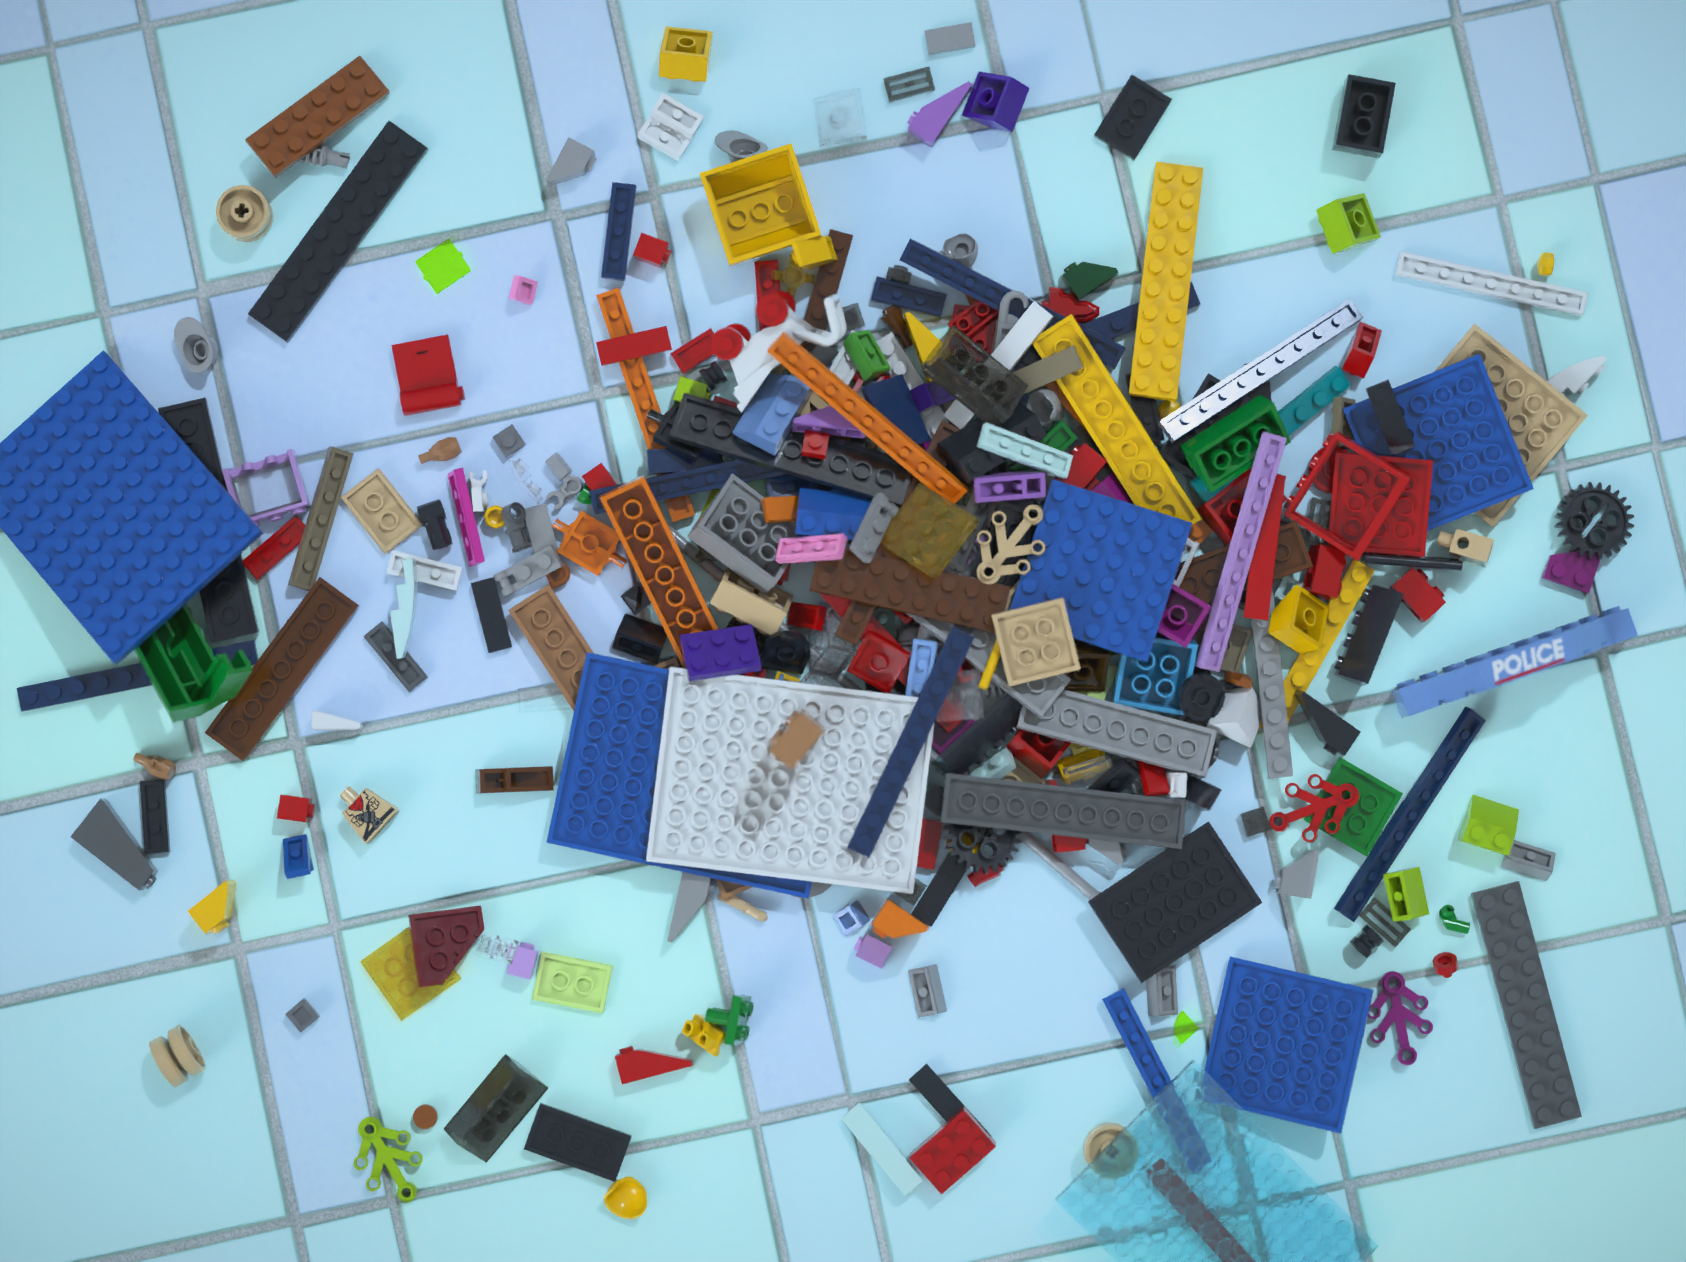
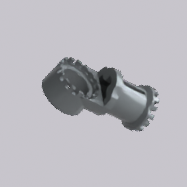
[501,502,532,553]

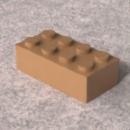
[769,708,825,770]

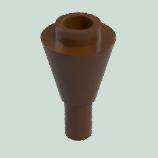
[880,305,913,349]

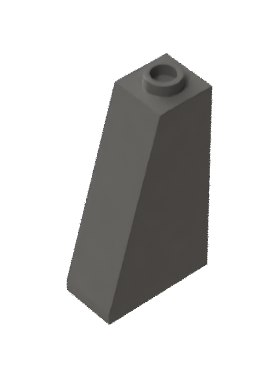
[70,798,158,890]

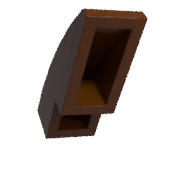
[475,766,554,794]

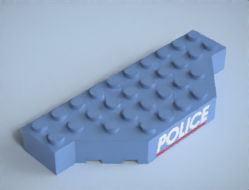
[1392,606,1638,718]

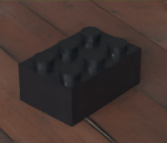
[1332,74,1396,158]

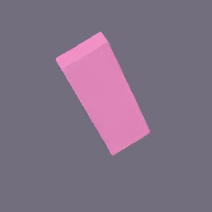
[775,534,847,564]

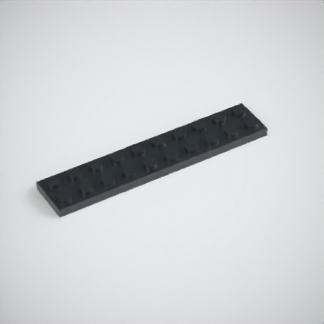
[248,120,429,343]
[669,393,912,508]
[158,398,259,643]

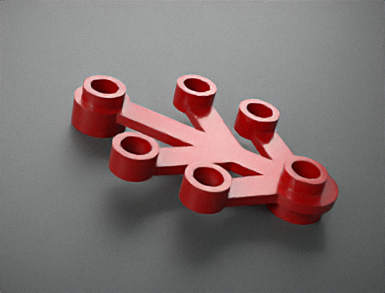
[1269,774,1359,843]

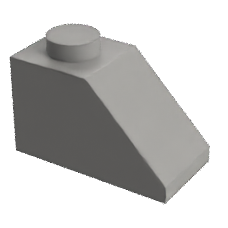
[546,137,597,185]

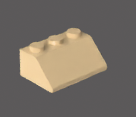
[710,567,794,635]

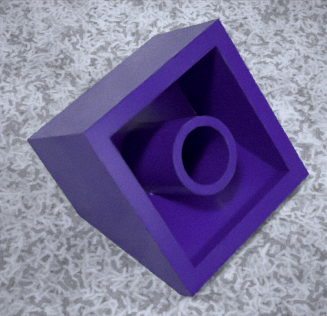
[961,71,1030,132]

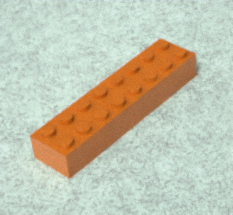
[600,475,719,669]

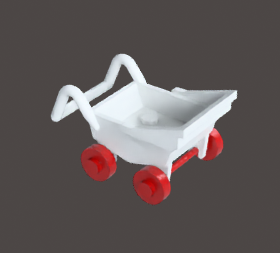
[711,290,847,412]

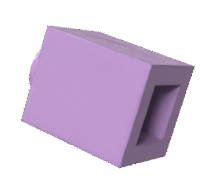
[854,934,892,969]
[506,941,539,980]

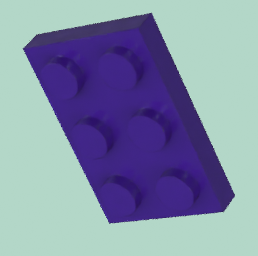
[680,624,761,681]

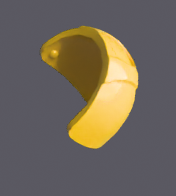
[604,1177,647,1219]

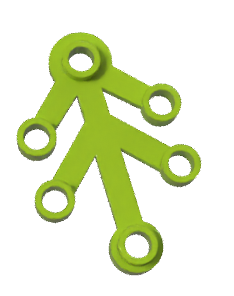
[353,1117,423,1202]

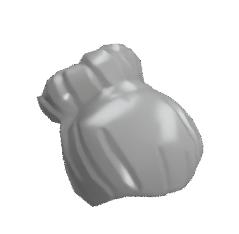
[943,233,979,269]
[1026,388,1065,427]

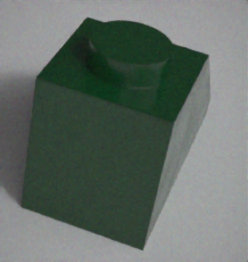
[1061,262,1119,301]

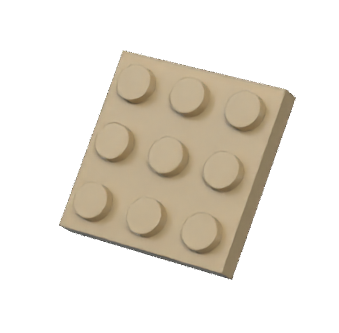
[991,597,1080,686]

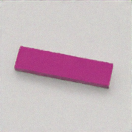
[447,468,485,567]

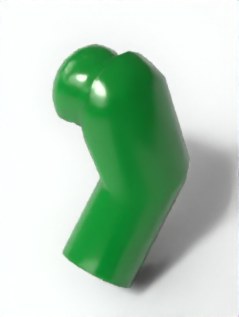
[1439,905,1470,934]

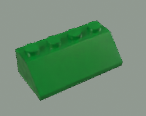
[1181,395,1291,493]

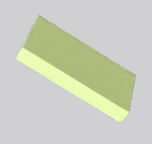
[532,951,613,1013]

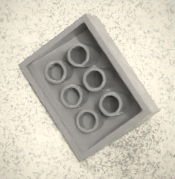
[687,473,796,594]

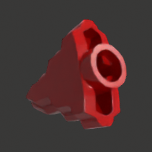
[1041,287,1099,322]

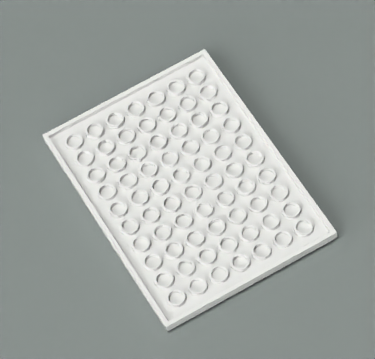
[646,667,934,894]

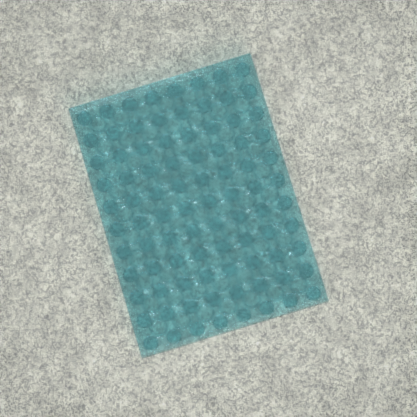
[1055,1059,1379,1262]

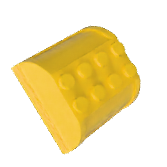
[699,143,822,266]

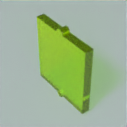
[414,238,472,294]

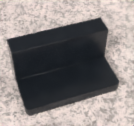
[612,614,668,664]

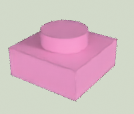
[509,275,538,305]

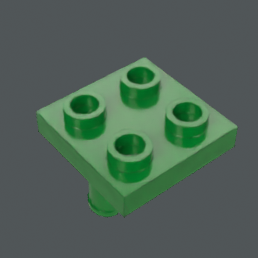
[705,995,754,1046]

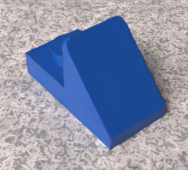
[283,834,314,879]

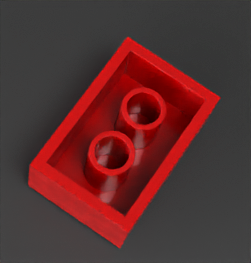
[909,1106,996,1195]

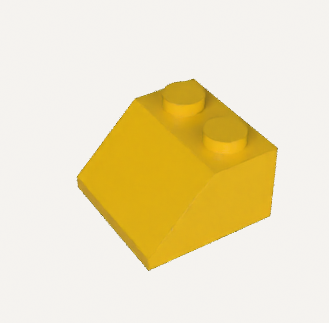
[659,26,713,82]
[1268,585,1329,654]
[187,880,237,934]

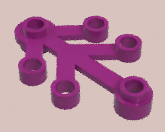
[1368,971,1433,1065]

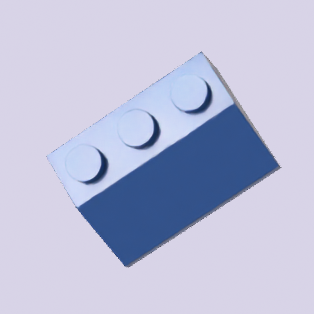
[794,488,872,543]

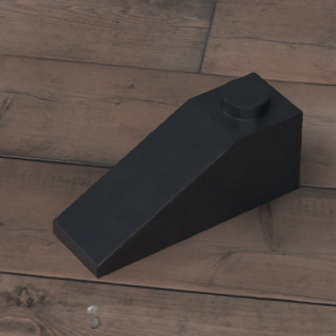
[1366,379,1415,456]
[1294,690,1361,756]
[1179,775,1222,811]

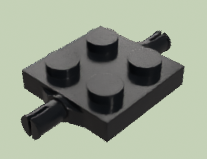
[647,401,705,462]

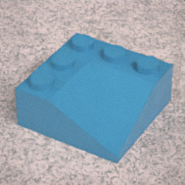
[1111,635,1198,716]

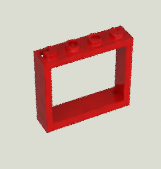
[1283,431,1412,561]

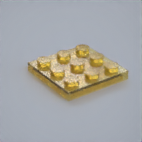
[880,483,979,580]
[360,927,462,1021]

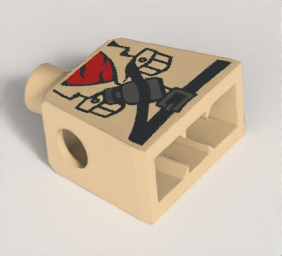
[1436,529,1494,568]
[339,786,400,844]

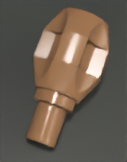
[418,437,462,464]
[133,752,176,780]

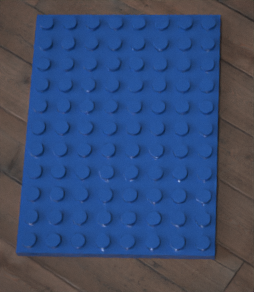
[0,350,263,665]
[546,652,812,899]

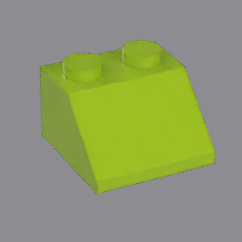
[1316,193,1381,254]
[1458,794,1519,856]

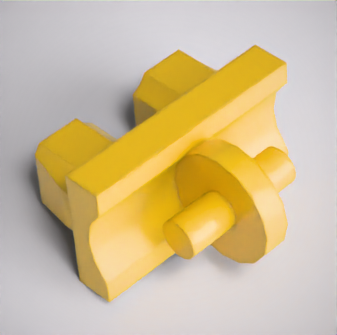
[682,1014,726,1056]

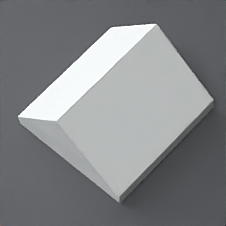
[1207,687,1262,748]

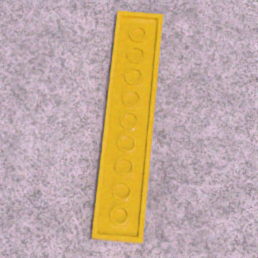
[1128,162,1204,401]
[1033,314,1202,525]

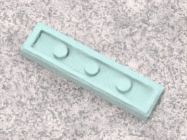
[977,423,1073,479]

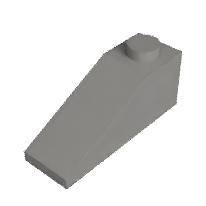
[667,872,715,942]

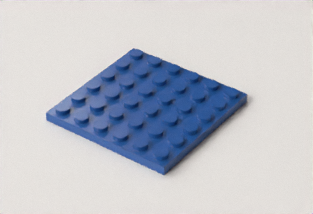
[1343,353,1534,531]
[1010,479,1192,662]
[1198,956,1374,1134]

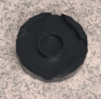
[1177,672,1225,722]

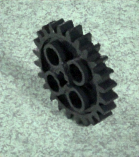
[1555,482,1634,560]
[943,823,1022,875]

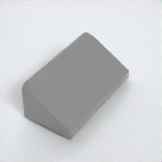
[1501,840,1556,881]
[908,964,947,1018]
[1146,966,1178,1016]

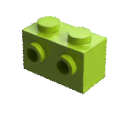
[1383,867,1430,922]

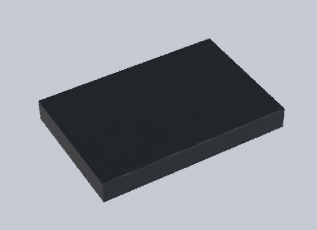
[1094,74,1172,161]

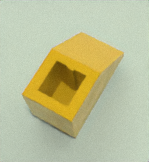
[791,236,838,269]

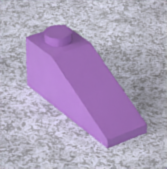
[907,81,972,147]
[792,405,865,439]
[974,469,1046,503]

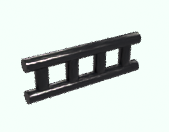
[1361,552,1463,571]

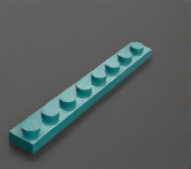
[1190,366,1351,502]

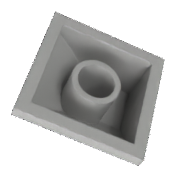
[1274,850,1320,899]

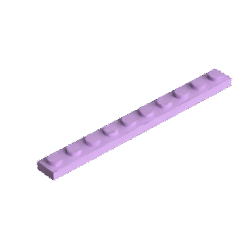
[1195,432,1287,672]

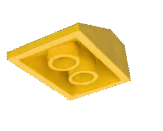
[904,312,960,383]

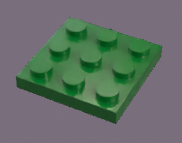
[1303,757,1403,856]

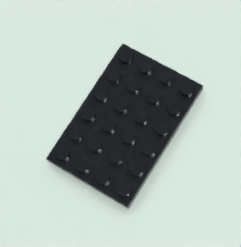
[1087,821,1263,983]

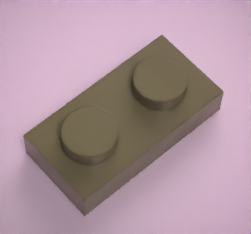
[1331,397,1355,448]

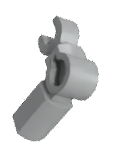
[545,452,583,509]

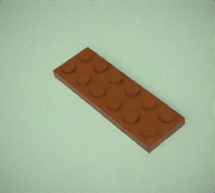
[245,55,390,178]

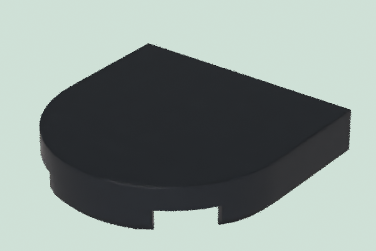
[759,631,810,674]

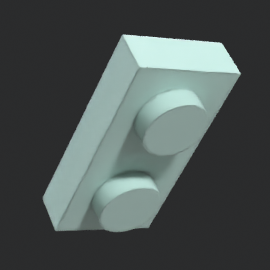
[969,748,1016,779]

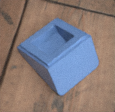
[833,900,870,936]

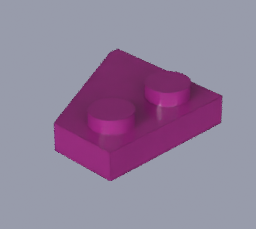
[1542,551,1600,594]

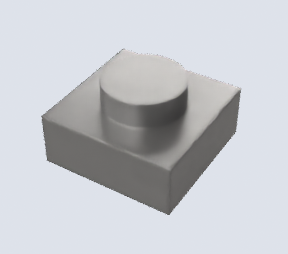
[492,424,526,458]
[285,998,320,1033]

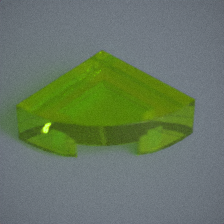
[1174,1010,1199,1045]

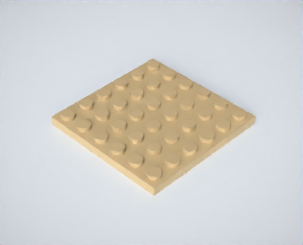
[1435,323,1588,528]

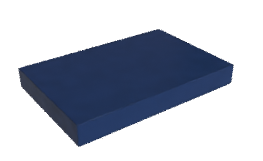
[861,374,931,445]

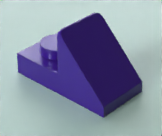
[910,375,959,413]

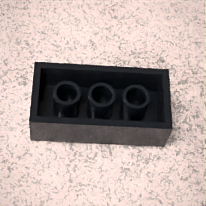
[1160,373,1250,480]

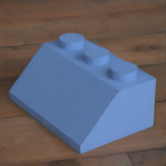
[732,374,811,456]

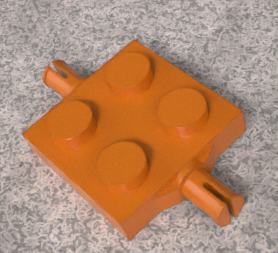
[552,510,628,577]

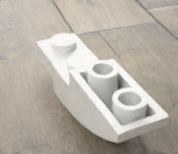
[1546,356,1607,396]

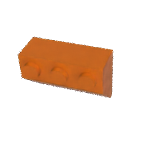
[871,899,929,939]

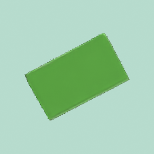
[843,330,891,381]

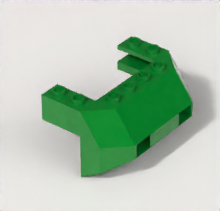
[134,604,253,722]

